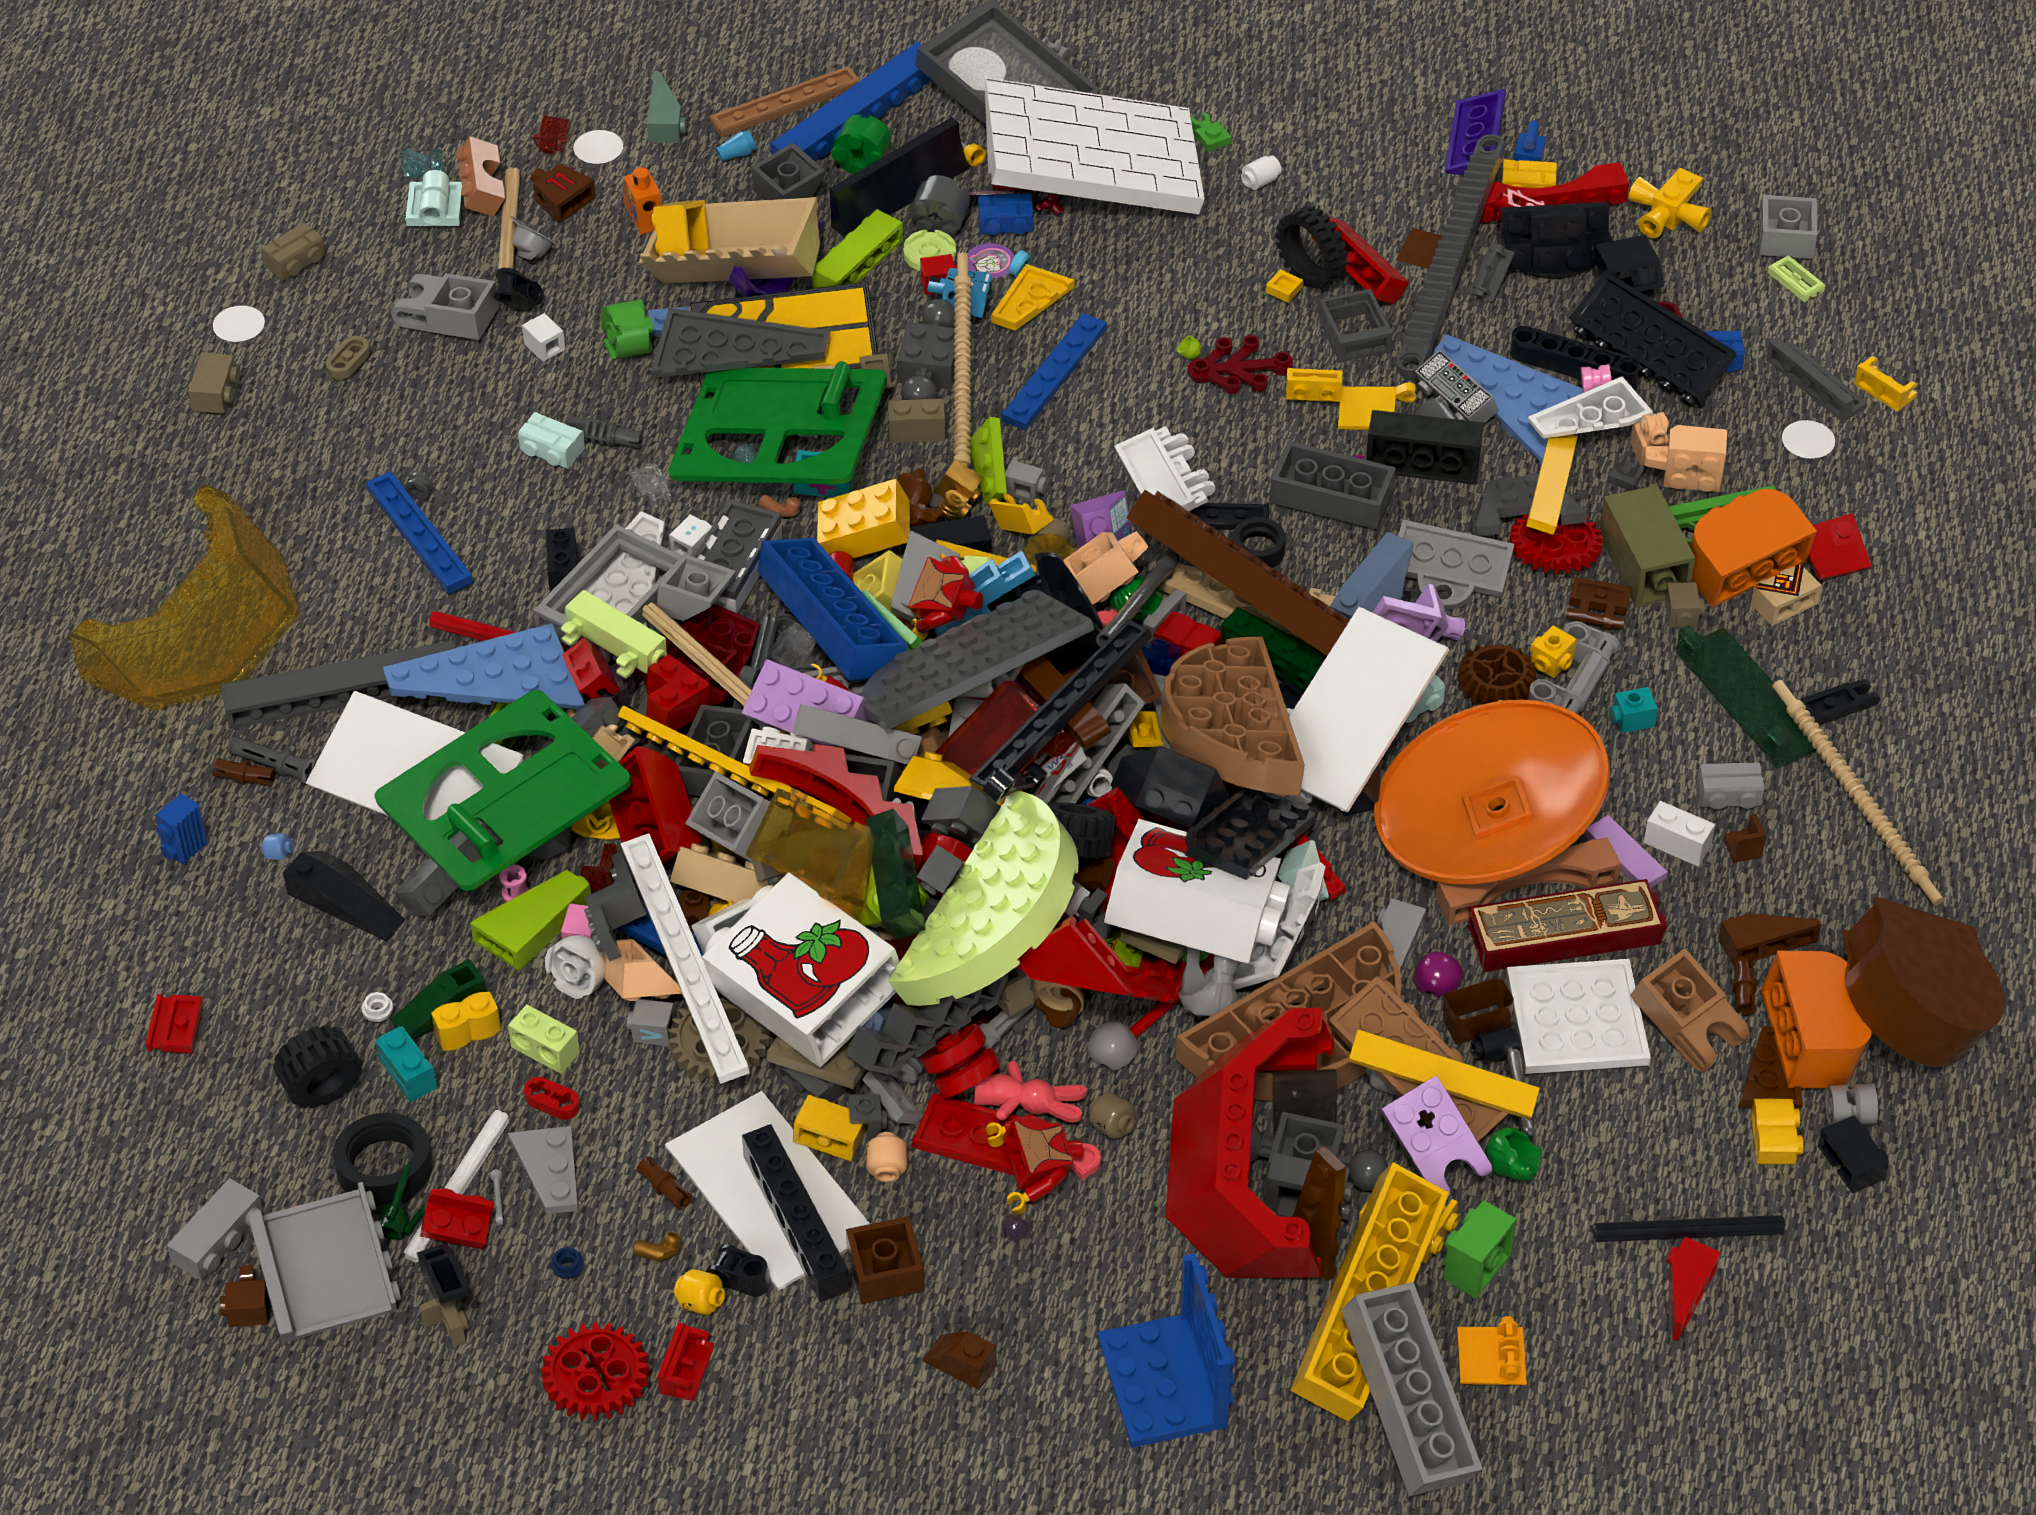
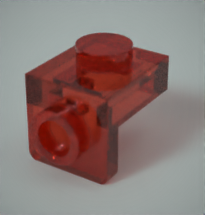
[533,115,571,153]
[581,843,617,891]

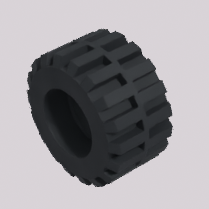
[1047,803,1116,859]
[273,1025,362,1108]

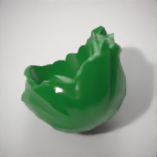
[1110,575,1163,623]
[1486,1127,1542,1181]

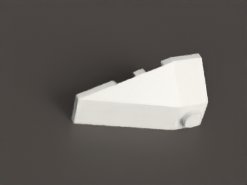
[1528,377,1653,438]

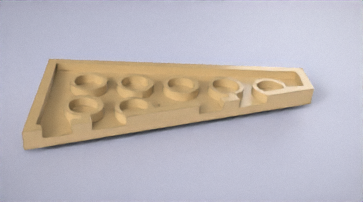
[1158,564,1338,646]

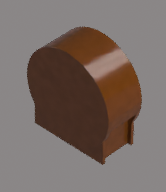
[1841,896,2005,1067]

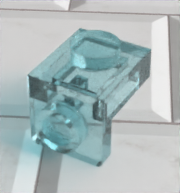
[400,148,444,181]

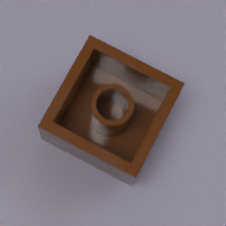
[846,1216,925,1304]

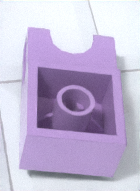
[1380,1075,1492,1199]

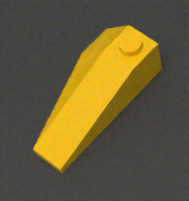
[894,751,1006,806]

